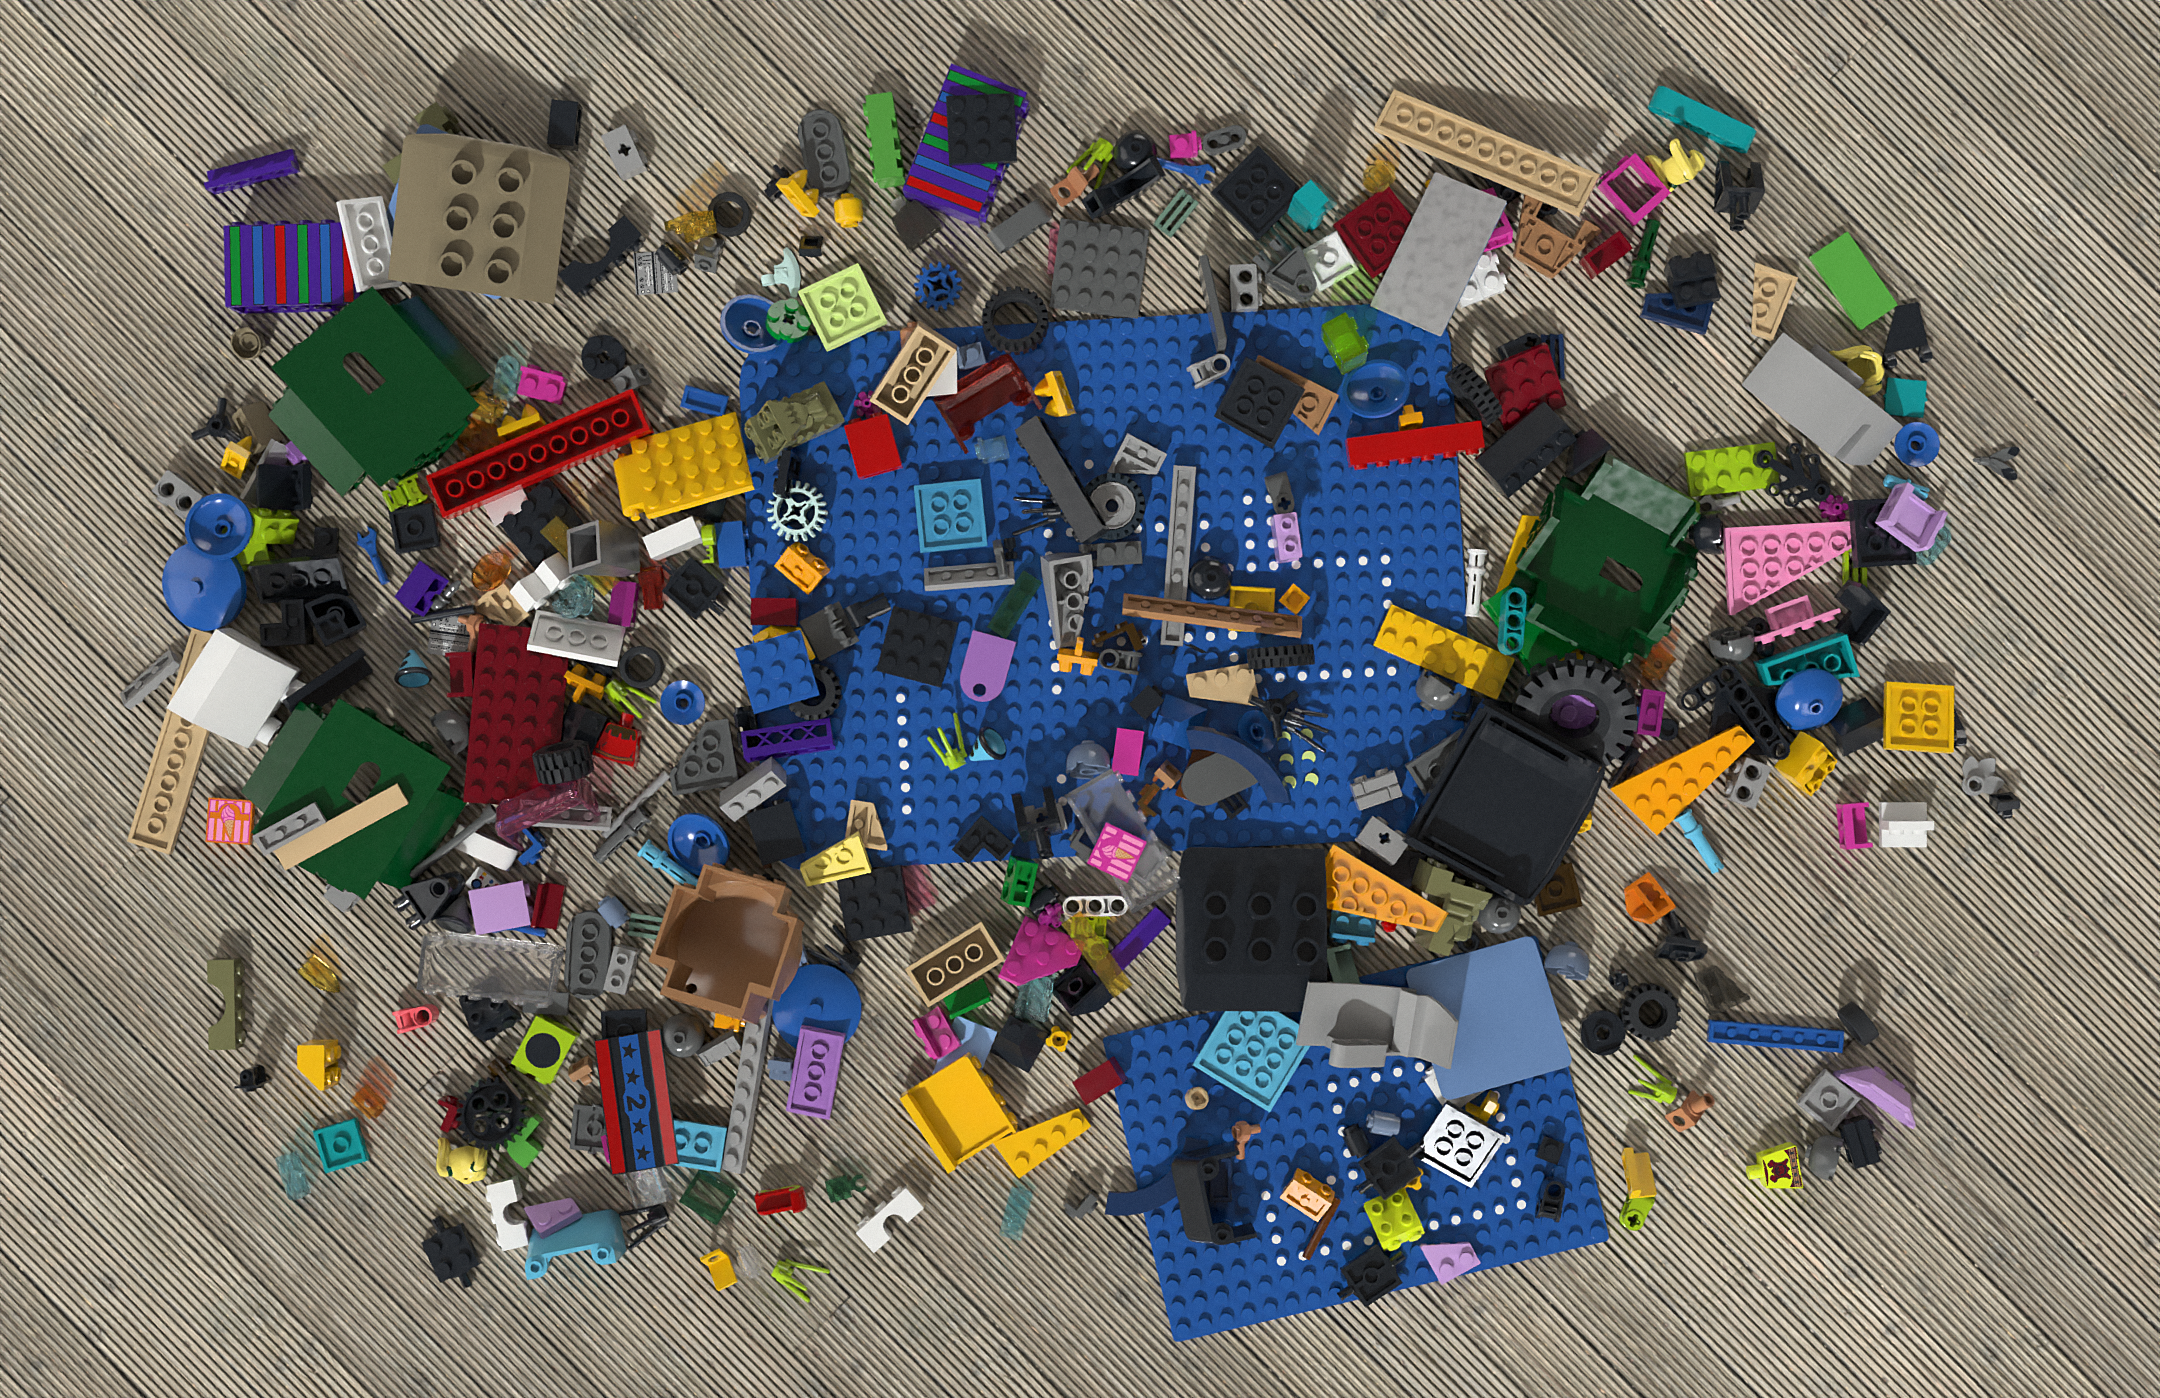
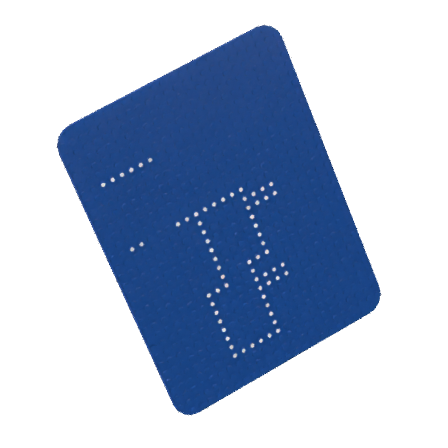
[739,304,1471,869]

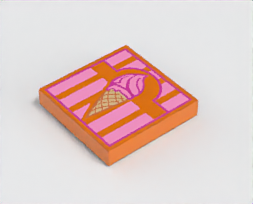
[205,797,255,845]

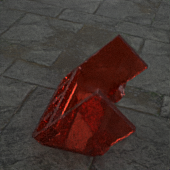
[933,354,1043,454]

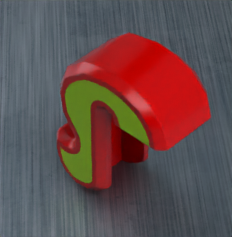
[754,1185,808,1215]

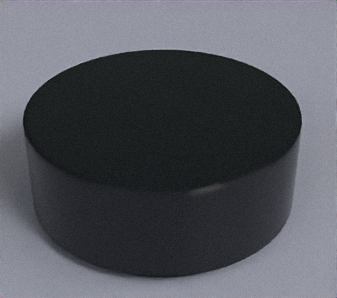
[1658,718,1679,741]

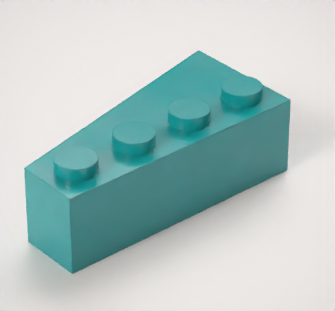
[1287,180,1338,233]
[1754,632,1860,686]

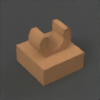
[1153,759,1183,790]
[568,1055,593,1086]

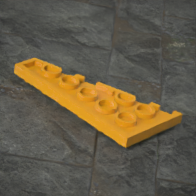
[1610,724,1755,835]
[1325,844,1448,932]

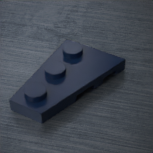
[1639,293,1714,335]

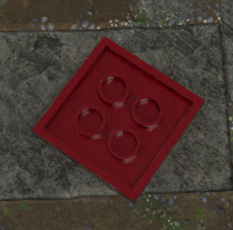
[1333,185,1412,280]
[1482,342,1567,431]

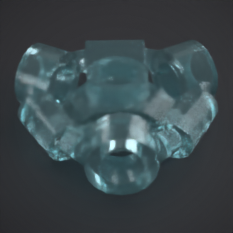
[552,576,595,618]

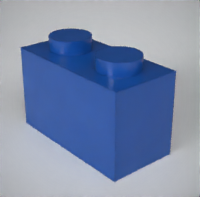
[715,521,752,569]

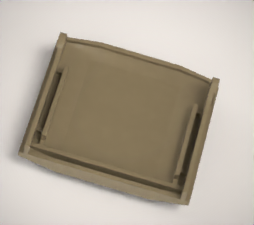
[388,133,570,304]

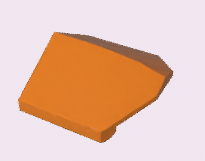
[1624,872,1676,924]

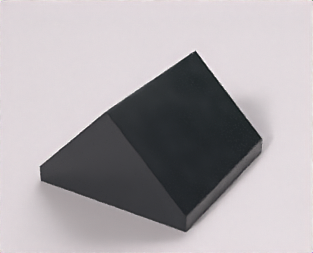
[1827,697,1883,757]

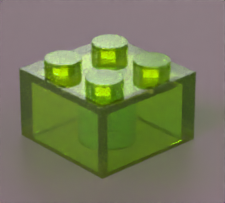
[1321,312,1369,375]

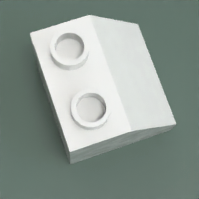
[166,628,306,748]

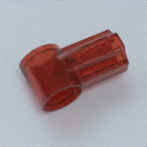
[638,565,664,610]

